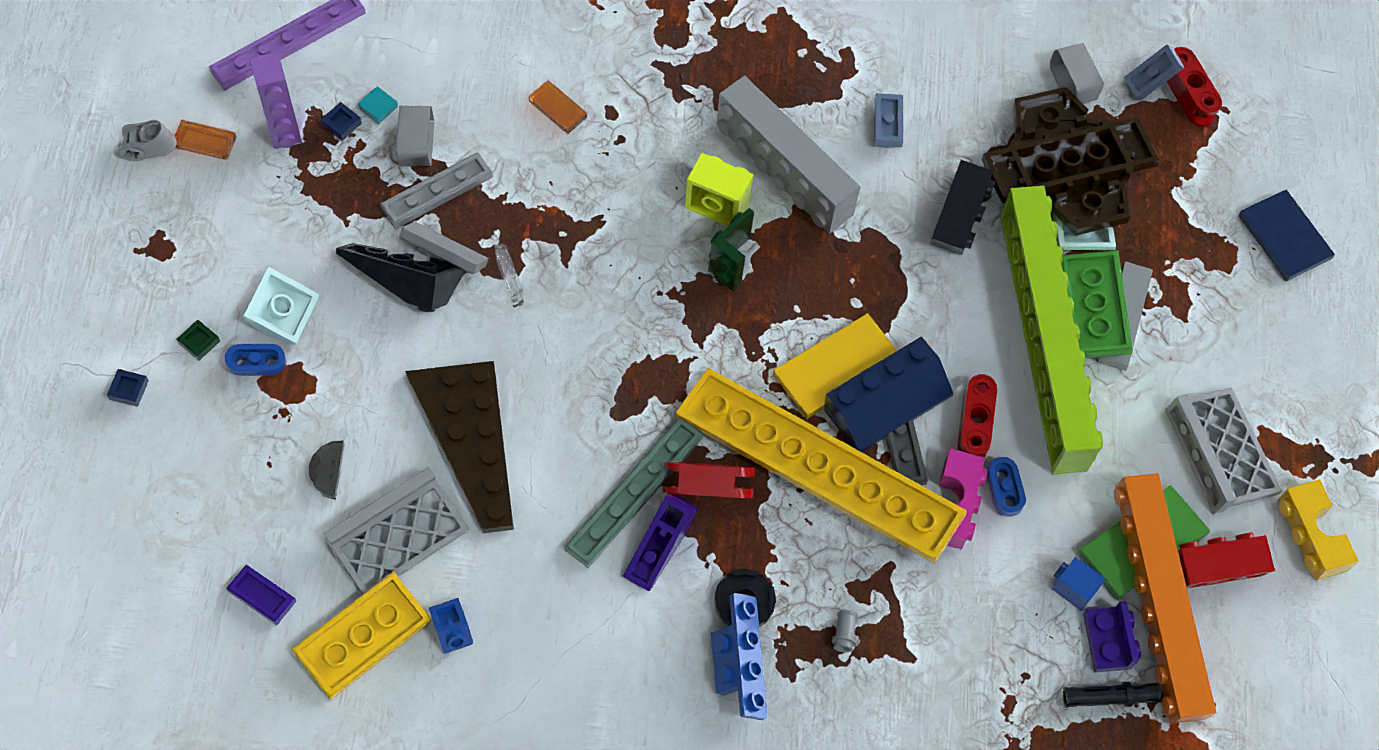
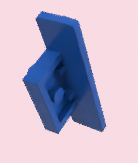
[711,593,768,720]

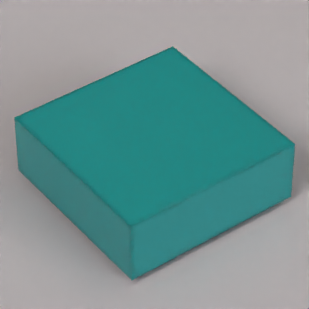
[358,86,398,124]

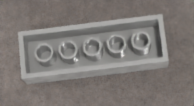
[717,75,860,234]

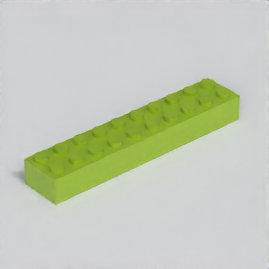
[1000,186,1103,475]

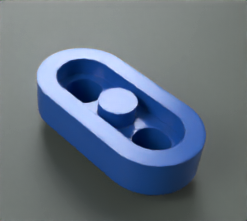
[225,344,286,376]
[987,457,1026,517]

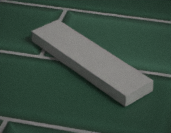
[380,152,493,229]
[1098,261,1153,371]

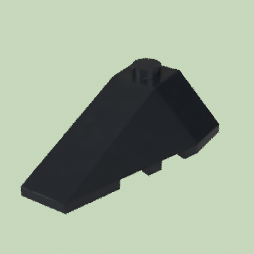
[336,243,465,312]

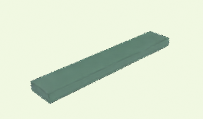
[565,418,703,568]

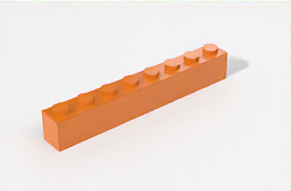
[1114,473,1217,724]

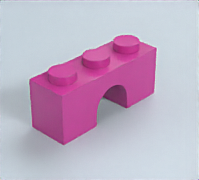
[939,448,988,550]

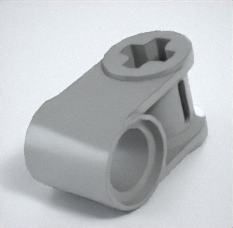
[119,120,177,161]

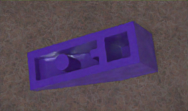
[623,494,700,591]

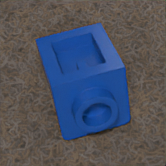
[429,598,473,654]

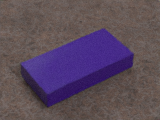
[226,564,297,626]

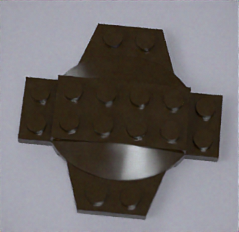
[982,87,1160,236]

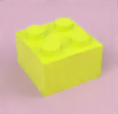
[685,153,754,226]

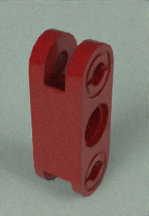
[1166,47,1222,128]
[957,374,997,457]
[662,462,755,498]

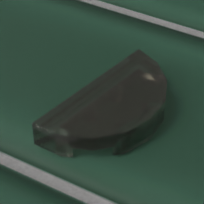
[309,440,345,500]

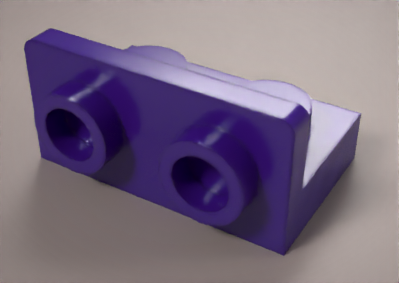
[1083,601,1141,673]

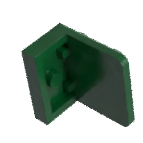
[708,208,754,292]

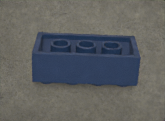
[824,336,954,452]

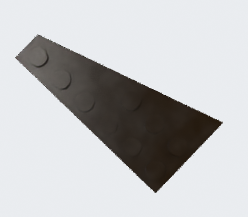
[405,361,514,534]

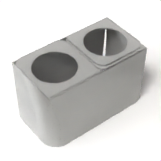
[1050,43,1104,104]
[396,105,434,166]

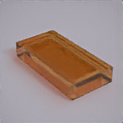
[529,80,587,134]
[175,119,237,160]

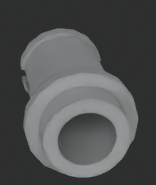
[832,610,858,652]

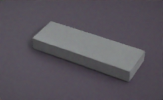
[399,222,489,274]

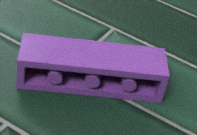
[249,51,302,149]

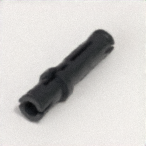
[1063,681,1161,708]

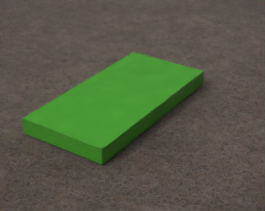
[1061,250,1133,358]
[1078,485,1211,600]

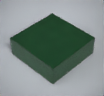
[176,320,220,361]

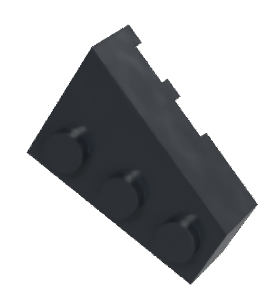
[930,160,996,255]

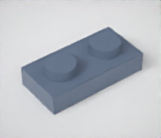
[1124,44,1185,100]
[874,93,903,147]

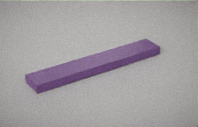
[209,0,366,91]

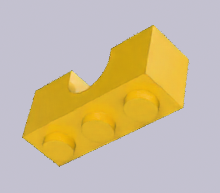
[1278,479,1359,581]

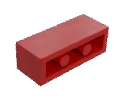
[1178,532,1275,589]

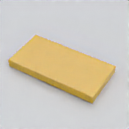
[773,313,897,419]
[291,572,432,700]

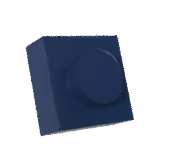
[321,102,362,141]
[107,369,149,407]

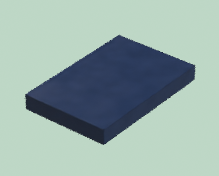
[1238,189,1335,281]

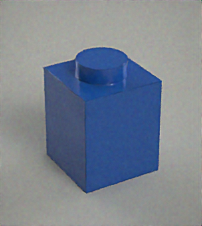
[1052,557,1106,611]

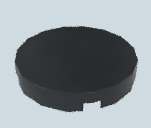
[714,569,776,627]

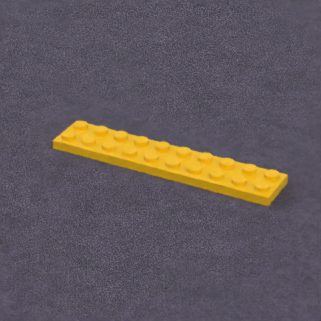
[676,368,967,564]

